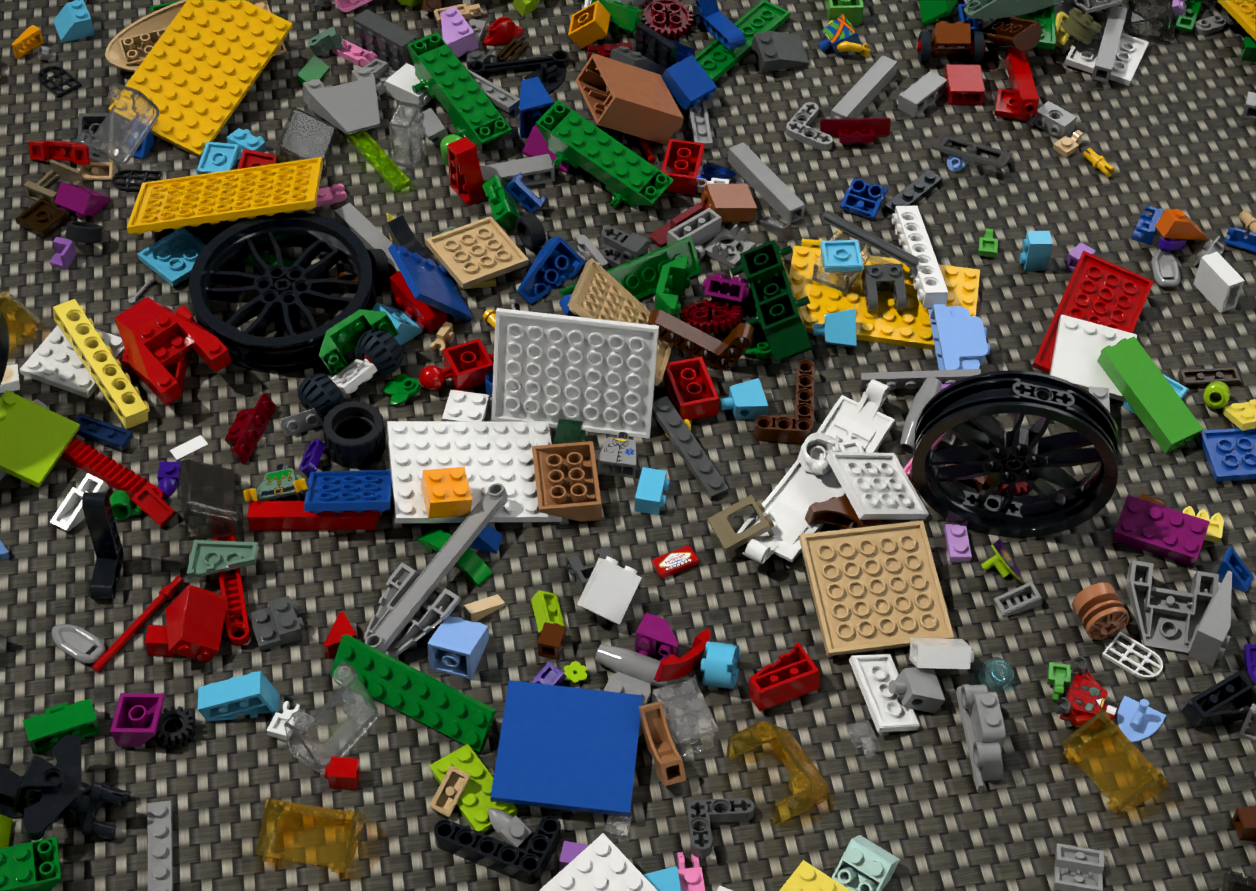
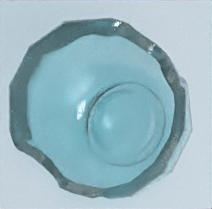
[977,657,1014,690]

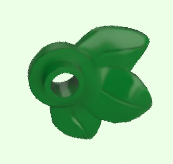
[745,338,772,359]
[381,374,420,406]

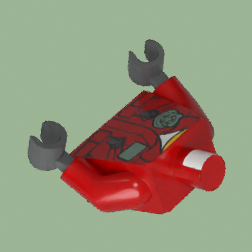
[1055,656,1117,727]

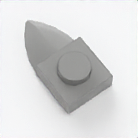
[488,808,532,847]

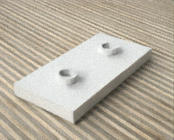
[849,654,920,732]

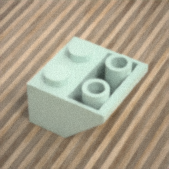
[832,835,900,891]

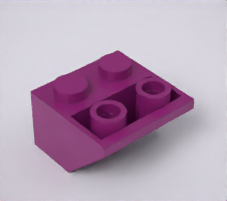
[635,613,678,661]

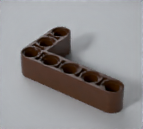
[647,309,754,370]
[754,359,815,444]

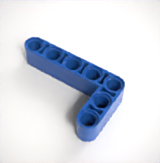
[696,0,746,50]

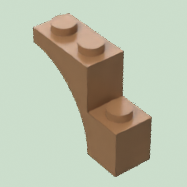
[639,701,687,786]

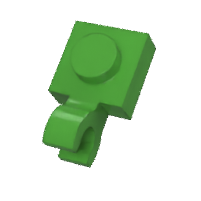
[978,228,998,258]
[1047,662,1071,701]

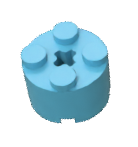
[701,641,740,689]

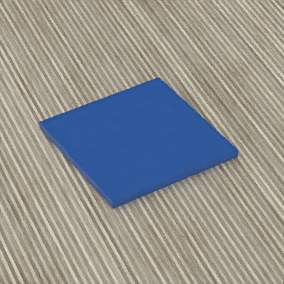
[490,680,643,817]

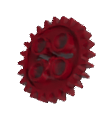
[641,0,694,40]
[680,298,743,334]

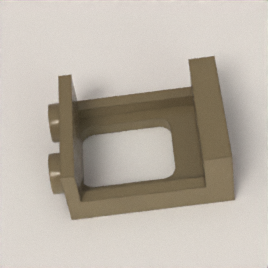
[24,159,84,208]
[708,495,774,559]

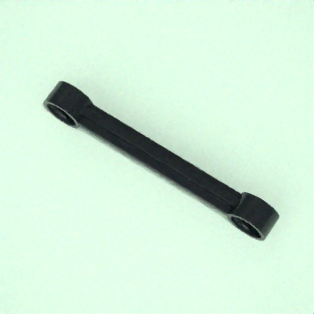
[468,50,569,77]

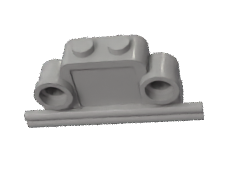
[956,684,1005,793]

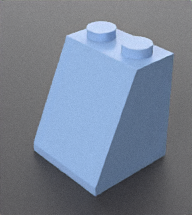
[428,616,489,680]

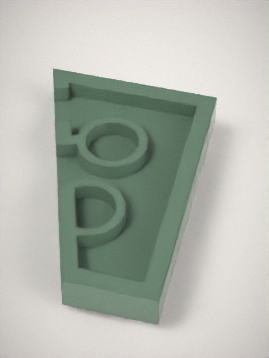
[187,540,259,579]

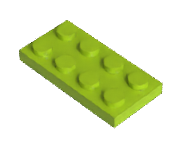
[429,744,517,834]

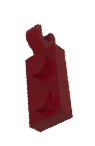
[587,42,633,60]

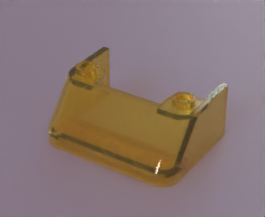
[726,722,829,826]

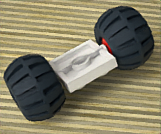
[297,328,404,422]

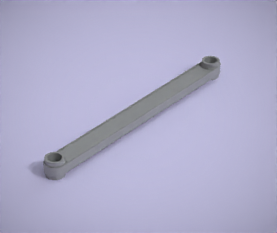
[365,483,508,654]

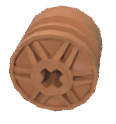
[1072,582,1130,640]

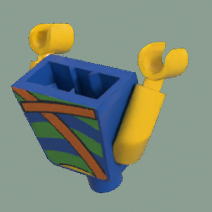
[817,14,871,57]

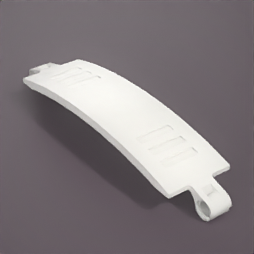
[737,379,895,564]

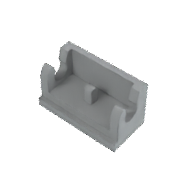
[414,108,448,146]

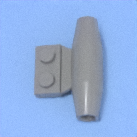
[900,377,956,452]
[595,644,683,705]

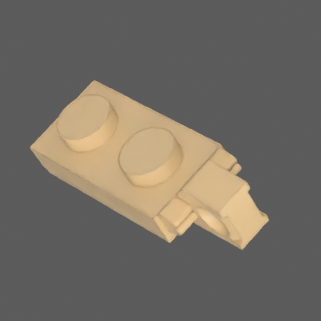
[434,3,481,25]

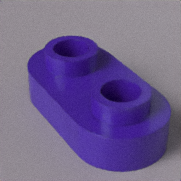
[1157,236,1186,252]
[299,439,325,475]

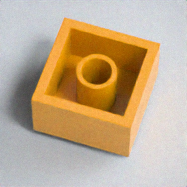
[568,0,610,50]
[421,467,472,519]

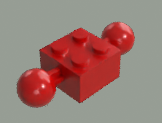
[419,338,494,391]

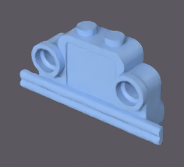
[928,304,990,370]

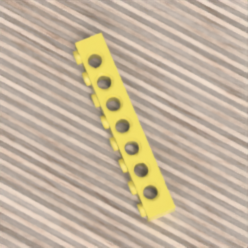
[53,299,150,429]

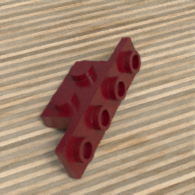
[820,118,891,145]
[649,202,706,247]
[225,393,276,464]

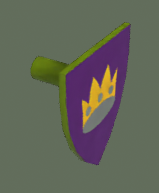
[981,539,1024,584]

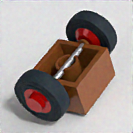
[916,21,986,63]

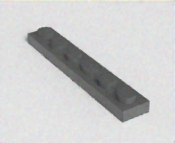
[652,396,729,500]

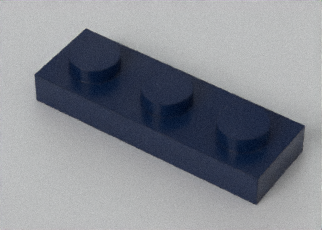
[74,414,134,451]

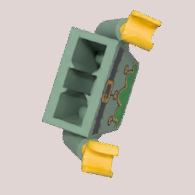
[243,464,308,502]

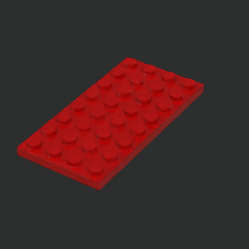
[1032,251,1154,374]

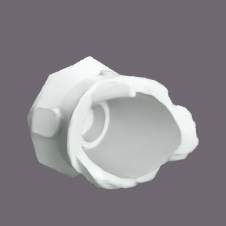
[797,432,837,475]

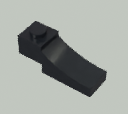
[385,215,431,259]

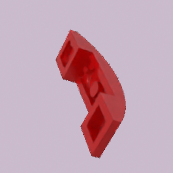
[28,141,90,165]
[654,628,711,682]

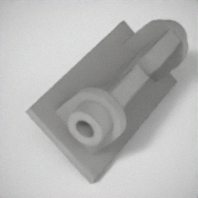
[1193,236,1224,267]
[279,408,323,438]

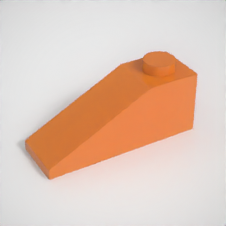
[1155,209,1207,241]

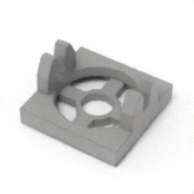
[704,224,755,268]

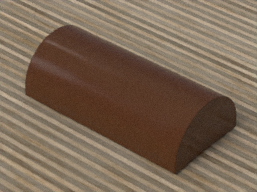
[978,17,1041,51]

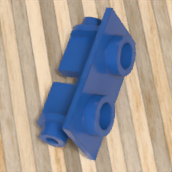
[1224,227,1256,253]

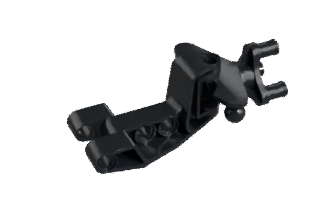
[0,735,131,841]

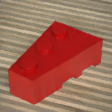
[447,137,487,206]
[390,271,448,334]
[749,642,819,712]

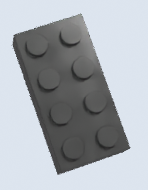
[353,9,417,70]

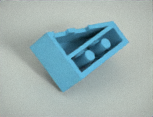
[197,671,280,721]

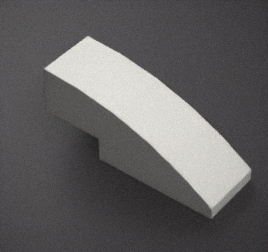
[50,473,110,532]

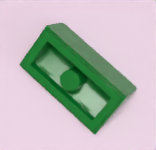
[297,55,330,86]

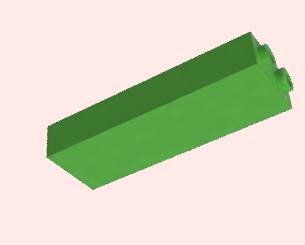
[1097,336,1203,454]

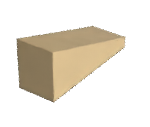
[464,594,505,622]

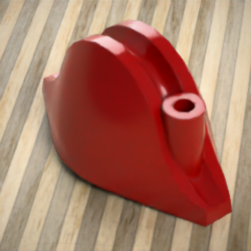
[483,17,524,46]

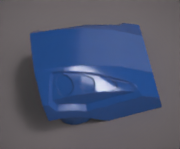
[840,178,888,219]

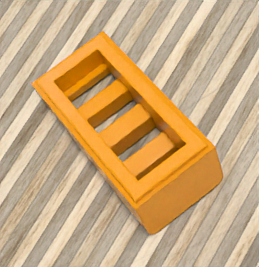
[12,25,44,59]

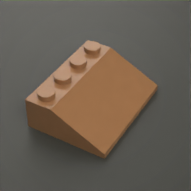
[532,441,602,522]

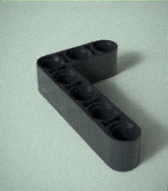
[82,492,123,600]
[434,815,561,884]

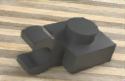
[466,51,497,67]

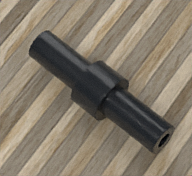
[692,5,703,29]

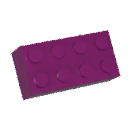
[1113,495,1210,567]

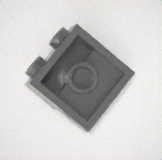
[248,596,305,652]

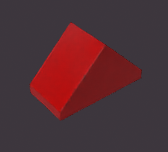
[323,611,357,659]

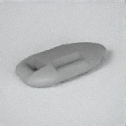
[1151,249,1180,287]
[52,624,105,663]

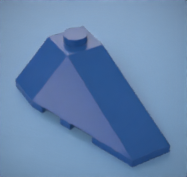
[517,236,585,305]

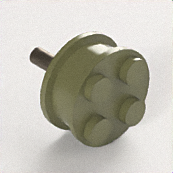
[1059,7,1102,55]

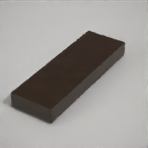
[1178,367,1241,389]

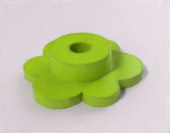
[564,661,587,684]

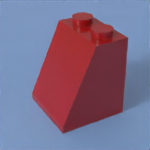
[166,585,227,663]

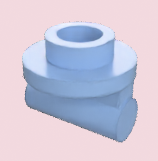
[947,155,967,172]

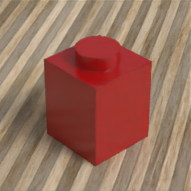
[144,625,175,657]
[324,756,361,790]

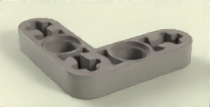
[786,102,833,151]

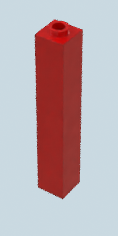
[1005,48,1039,115]
[247,501,380,530]

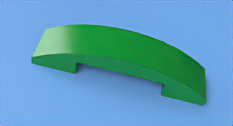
[1175,0,1202,32]
[417,527,493,587]

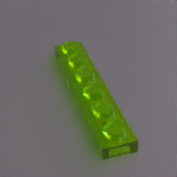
[341,130,411,192]

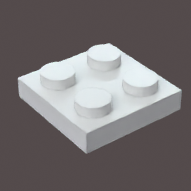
[442,390,490,421]

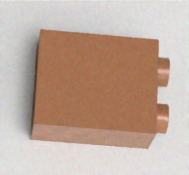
[575,53,684,145]

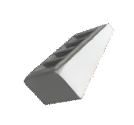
[993,581,1043,617]

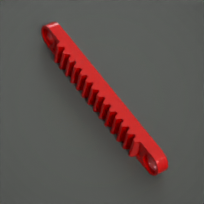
[61,438,164,500]
[210,506,250,646]

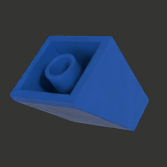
[662,55,717,110]
[519,77,554,138]

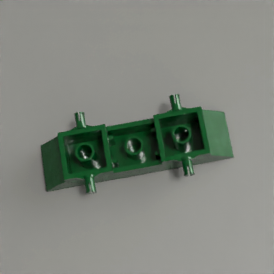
[730,240,813,364]

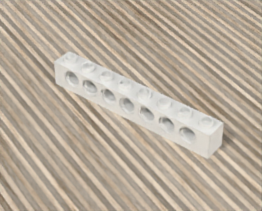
[892,206,948,308]

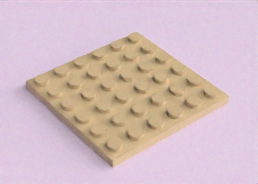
[568,258,673,386]
[799,520,954,656]

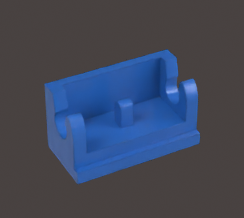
[505,172,547,213]
[1132,206,1164,245]

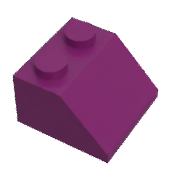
[54,182,111,218]
[110,693,165,747]

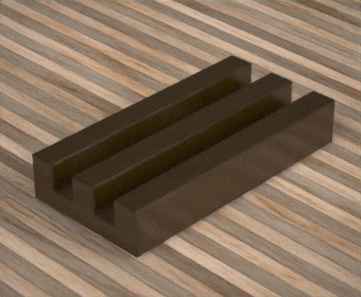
[497,37,529,62]

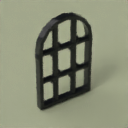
[38,66,81,98]
[112,169,162,192]

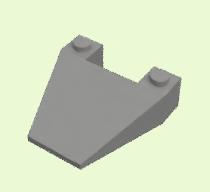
[303,67,380,135]
[1126,560,1219,654]

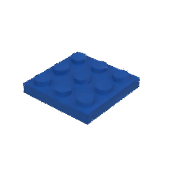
[1199,428,1256,482]

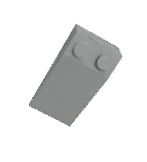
[1188,570,1232,667]

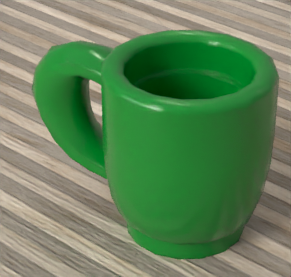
[109,490,143,520]

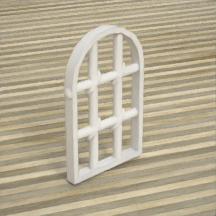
[1102,632,1163,680]

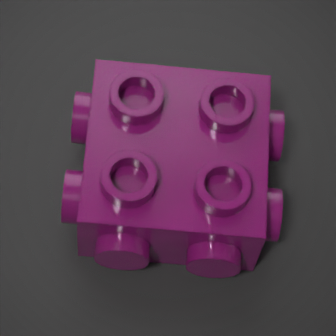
[702,273,752,302]

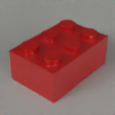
[661,139,705,195]
[663,356,719,420]

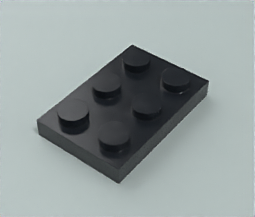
[636,22,677,69]

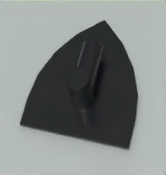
[524,63,565,94]

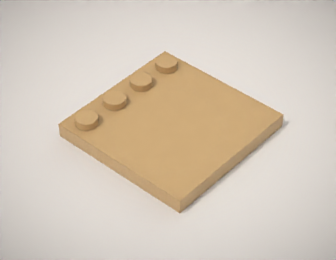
[426,216,529,289]

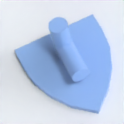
[1117,696,1166,744]

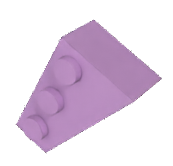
[440,6,479,58]

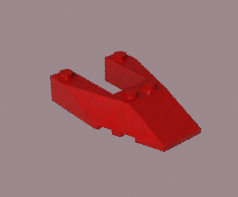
[115,297,232,406]

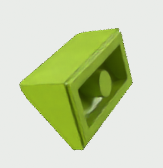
[531,590,565,633]

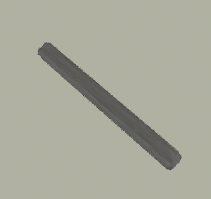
[822,211,920,268]

